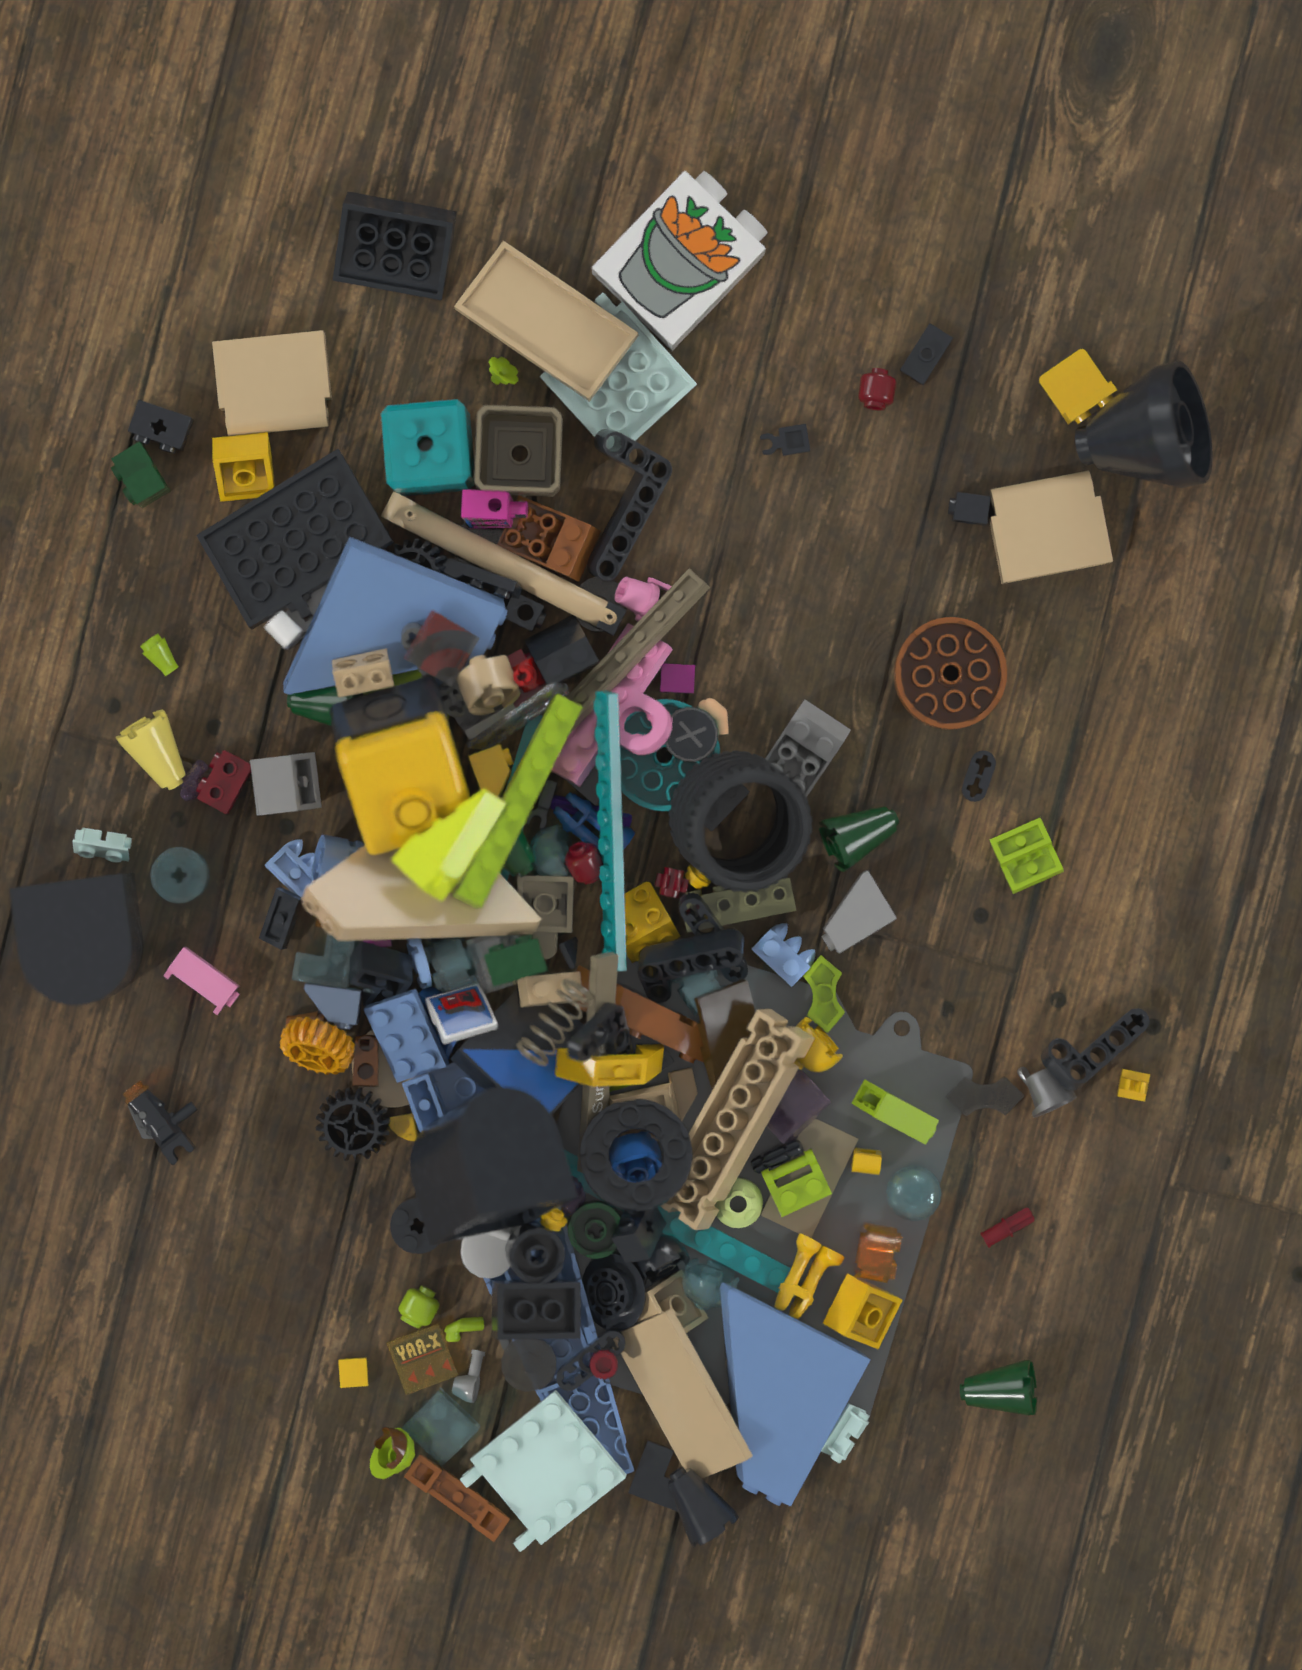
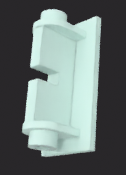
[73,828,132,862]
[821,1403,870,1463]

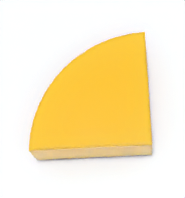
[388,1113,418,1141]

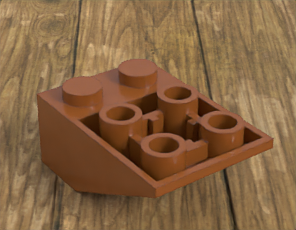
[497,495,601,582]

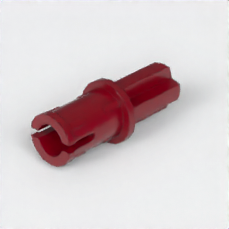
[980,1208,1035,1248]

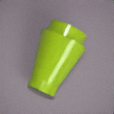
[140,633,179,676]

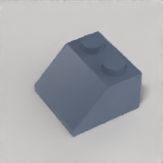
[304,982,363,1029]

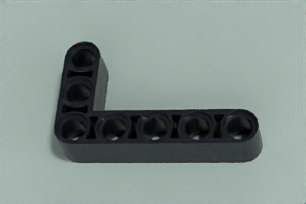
[587,429,672,581]

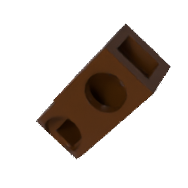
[352,1035,379,1087]

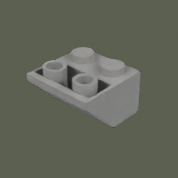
[250,752,322,815]

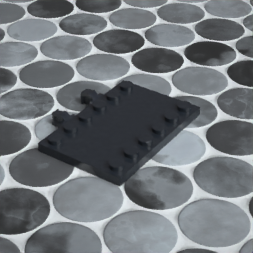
[196,449,394,630]

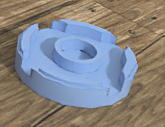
[406,938,432,989]

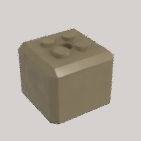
[475,405,563,497]

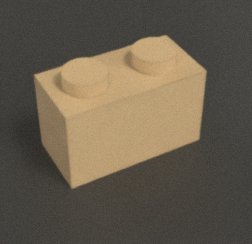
[517,972,582,1008]

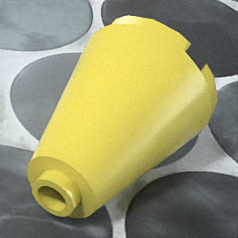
[116,710,185,790]

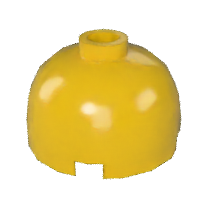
[794,1017,843,1073]

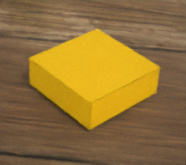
[338,1357,369,1388]

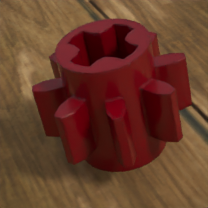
[654,867,689,899]

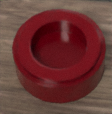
[590,1350,618,1379]

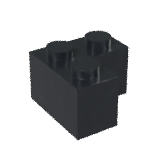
[349,941,412,1006]

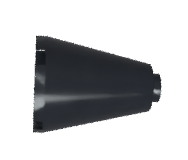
[668,1466,739,1547]

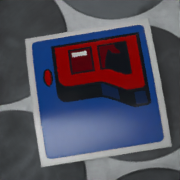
[425,984,498,1044]

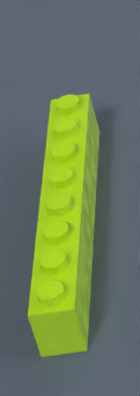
[452,694,582,909]

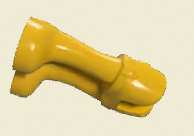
[774,1233,845,1319]

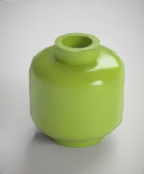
[398,1285,440,1329]

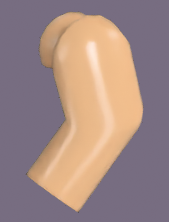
[698,698,729,735]

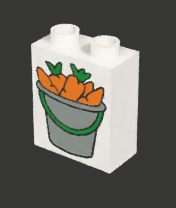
[592,171,768,351]

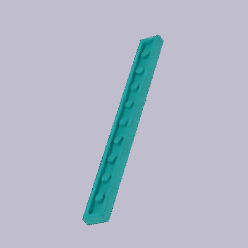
[594,690,627,972]
[564,1149,791,1293]

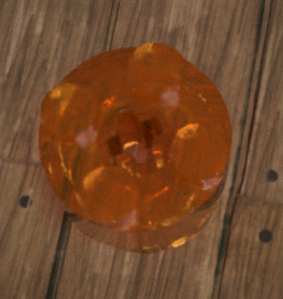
[854,1222,902,1283]

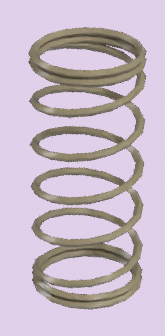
[517,979,594,1066]

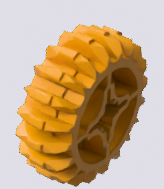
[280,1017,355,1075]

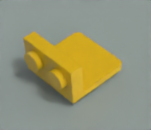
[1039,349,1117,424]
[602,882,680,963]

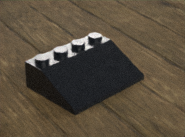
[333,192,457,300]

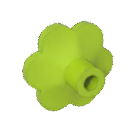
[489,357,518,385]

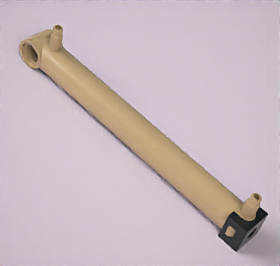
[381,492,626,636]

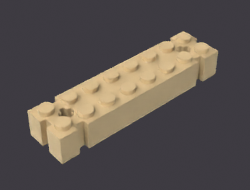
[661,1009,815,1230]

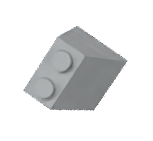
[821,870,897,953]

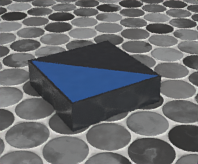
[451,975,584,1115]

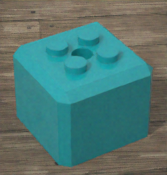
[381,399,475,496]

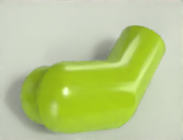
[444,1317,484,1342]

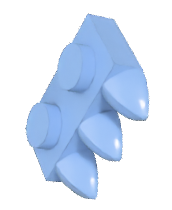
[265,840,315,897]
[751,923,815,987]

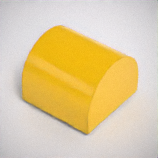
[851,1148,882,1175]

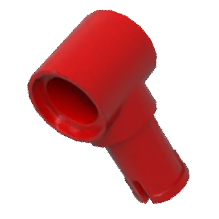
[512,657,546,693]

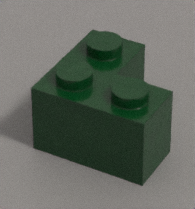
[110,441,171,508]
[483,935,548,987]

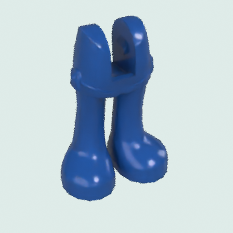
[553,792,635,850]

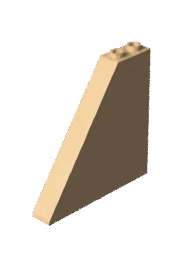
[302,846,542,941]

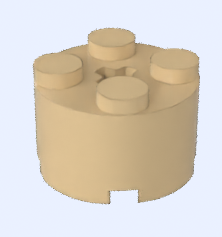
[455,655,520,715]

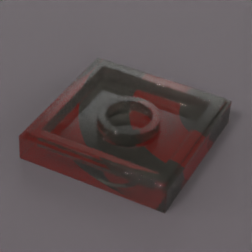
[404,610,480,687]

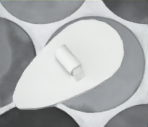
[461,1226,520,1279]

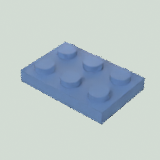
[364,989,449,1083]

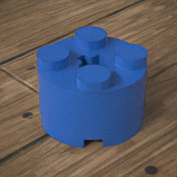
[609,1131,663,1182]

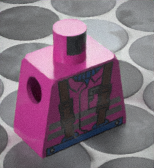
[461,490,528,529]

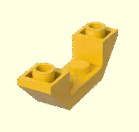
[555,1044,664,1087]

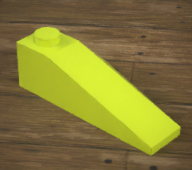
[392,788,506,902]

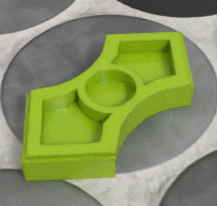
[803,955,845,1033]

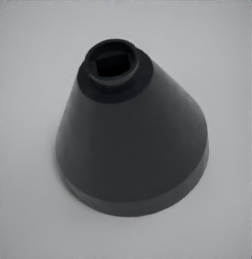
[1075,361,1213,488]

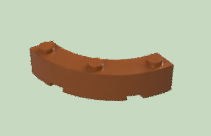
[572,965,704,1064]

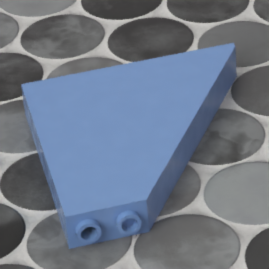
[283,537,507,694]
[720,1282,870,1506]

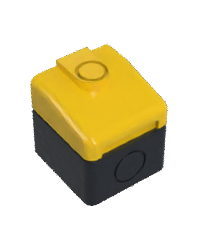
[329,677,471,854]

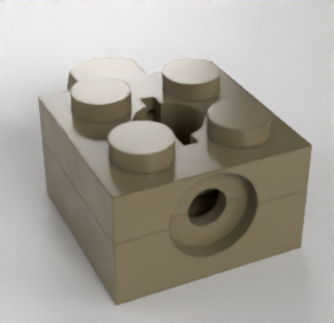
[517,875,574,959]

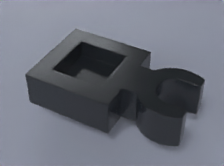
[760,424,810,456]

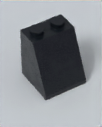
[525,615,599,689]

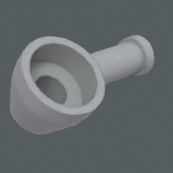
[452,1349,485,1403]

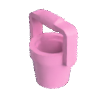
[615,577,672,621]

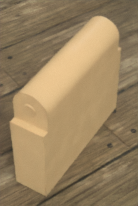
[212,330,332,436]
[989,471,1113,584]

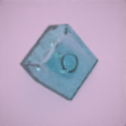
[402,1387,480,1466]

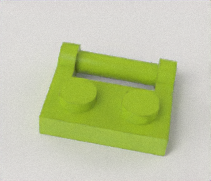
[761,1148,832,1217]

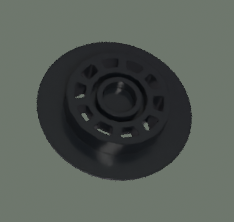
[582,1254,646,1331]

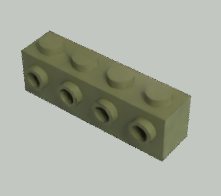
[685,878,796,932]

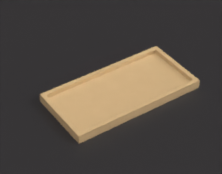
[454,241,639,402]
[612,1308,753,1478]

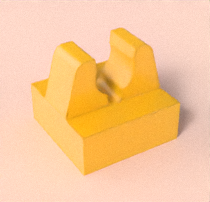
[1117,1069,1150,1102]

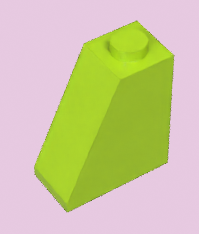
[852,1079,939,1145]

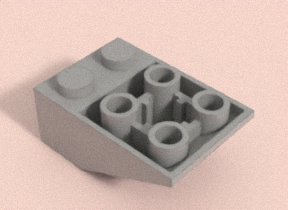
[765,699,851,797]

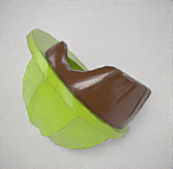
[370,1427,415,1479]

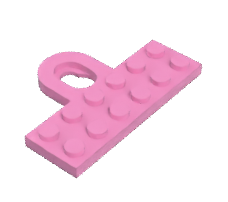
[551,623,673,787]

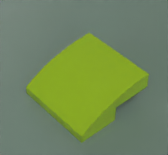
[990,818,1064,894]

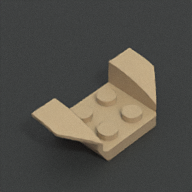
[608,1067,697,1141]

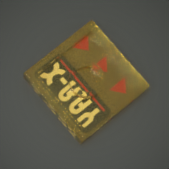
[387,1323,459,1395]

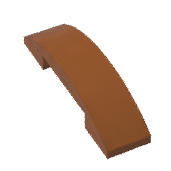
[404,1454,510,1542]

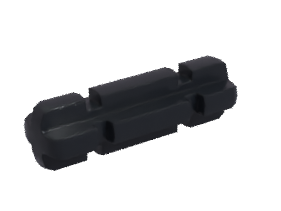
[751,1139,804,1174]

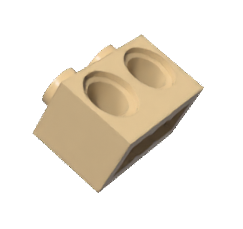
[332,648,394,697]

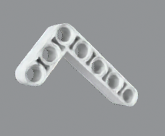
[265,584,328,651]

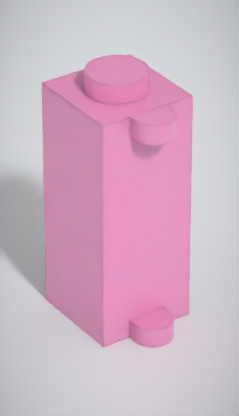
[164,947,240,1015]

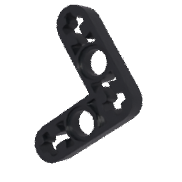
[567,1003,634,1062]

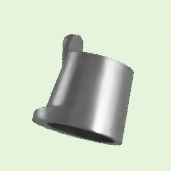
[1017,1066,1077,1118]

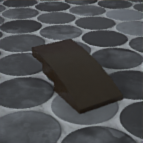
[694,979,756,1091]

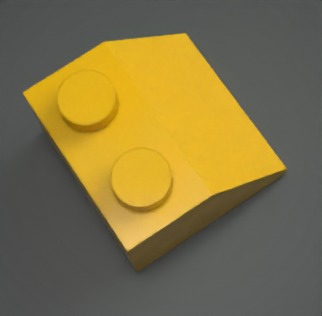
[212,432,275,502]
[468,744,514,798]
[823,1273,903,1349]

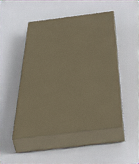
[760,1115,858,1238]

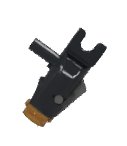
[123,1081,198,1165]

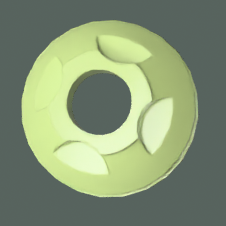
[714,1177,763,1228]

